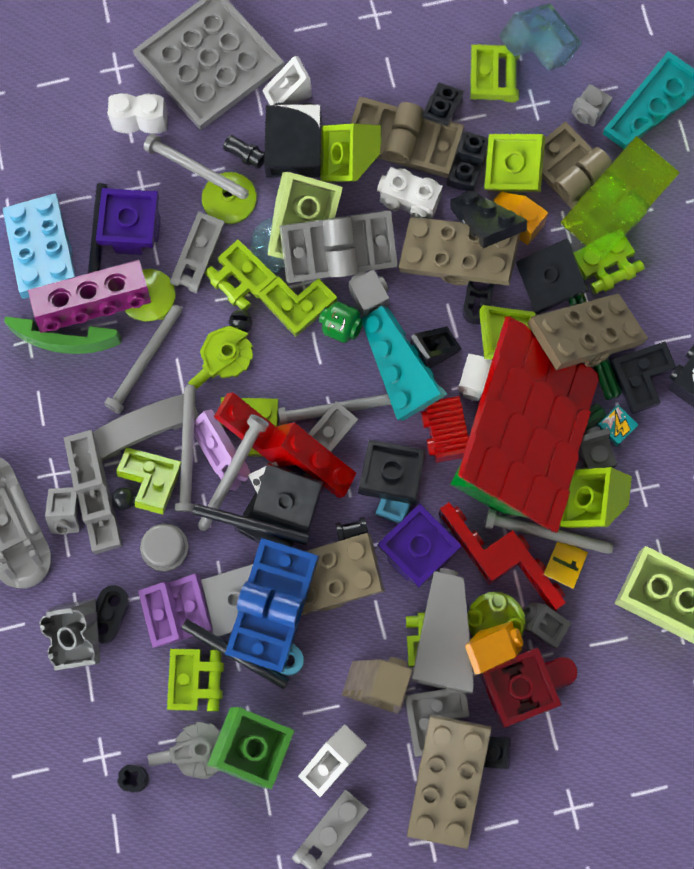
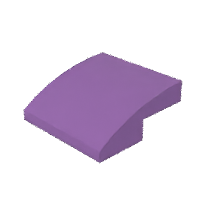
[138,573,213,648]

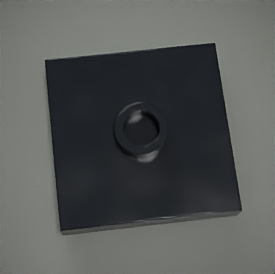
[516,239,589,314]
[358,440,426,505]
[251,463,324,534]

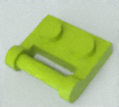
[470,45,520,103]

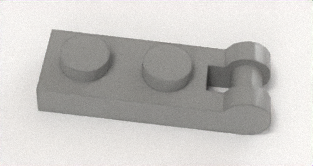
[170,212,224,294]
[291,790,369,869]

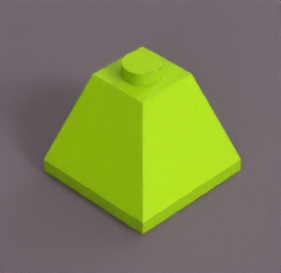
[320,123,382,182]
[559,467,632,528]

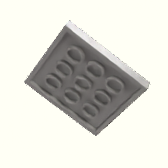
[133,0,285,131]

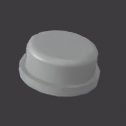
[140,523,189,572]

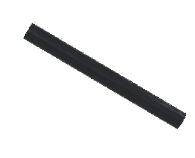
[88,183,107,273]
[192,503,310,546]
[181,618,290,690]

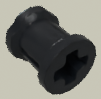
[335,517,368,541]
[117,765,149,793]

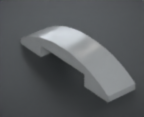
[93,394,199,462]

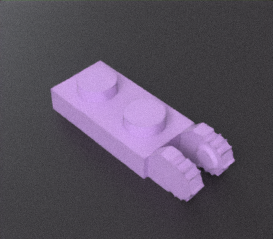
[194,409,251,491]

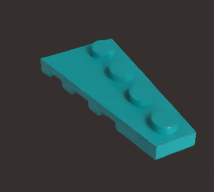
[602,51,694,150]
[362,306,447,421]

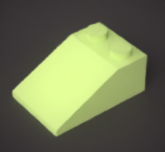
[267,172,343,259]

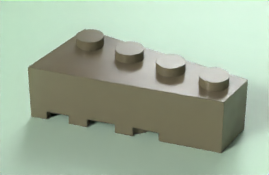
[341,657,413,714]

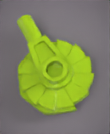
[188,326,253,390]

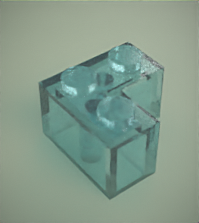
[499,3,582,71]

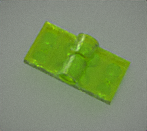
[560,136,680,260]

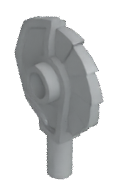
[147,722,221,779]

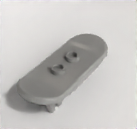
[0,458,51,589]

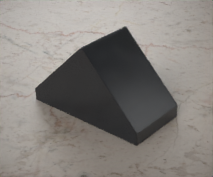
[410,326,462,369]

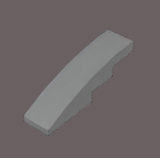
[64,430,123,554]

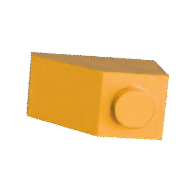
[493,191,549,245]
[465,621,523,675]

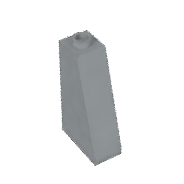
[411,569,474,694]

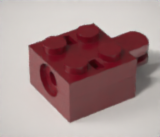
[480,648,578,729]

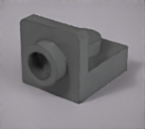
[579,427,617,469]
[523,602,571,649]

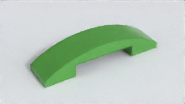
[4,317,122,354]

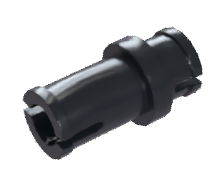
[223,134,265,169]

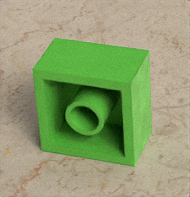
[207,707,294,789]

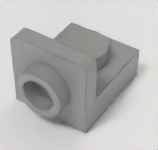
[571,84,613,127]
[45,487,80,535]

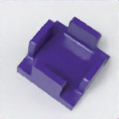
[96,188,161,255]
[377,504,462,588]

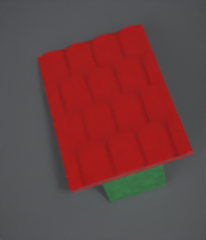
[450,316,598,533]

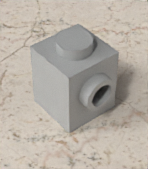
[349,270,389,318]

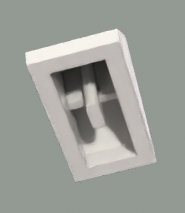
[262,56,312,105]

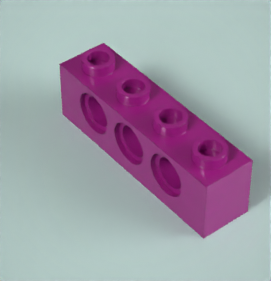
[28,260,151,333]

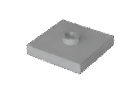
[201,564,253,637]

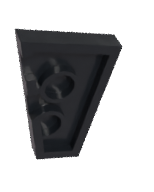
[450,191,527,248]

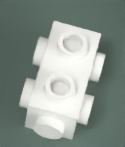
[377,167,442,219]

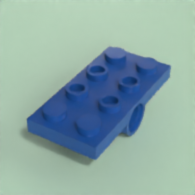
[225,538,320,672]

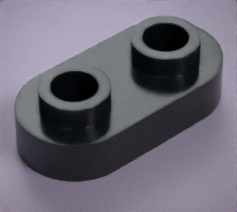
[96,585,130,644]

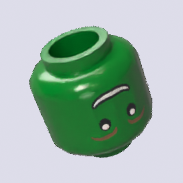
[319,301,363,343]

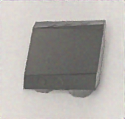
[39,597,100,671]

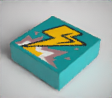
[596,405,638,446]

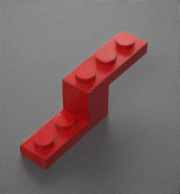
[214,392,357,498]
[438,502,566,612]

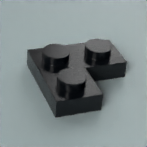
[611,341,676,414]

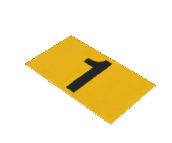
[543,541,588,589]

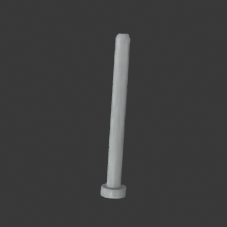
[144,133,249,199]
[104,305,182,414]
[175,385,196,512]
[278,394,391,425]
[198,415,269,531]
[484,508,614,554]

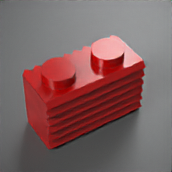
[421,396,469,463]

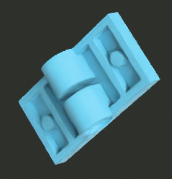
[2,193,76,299]

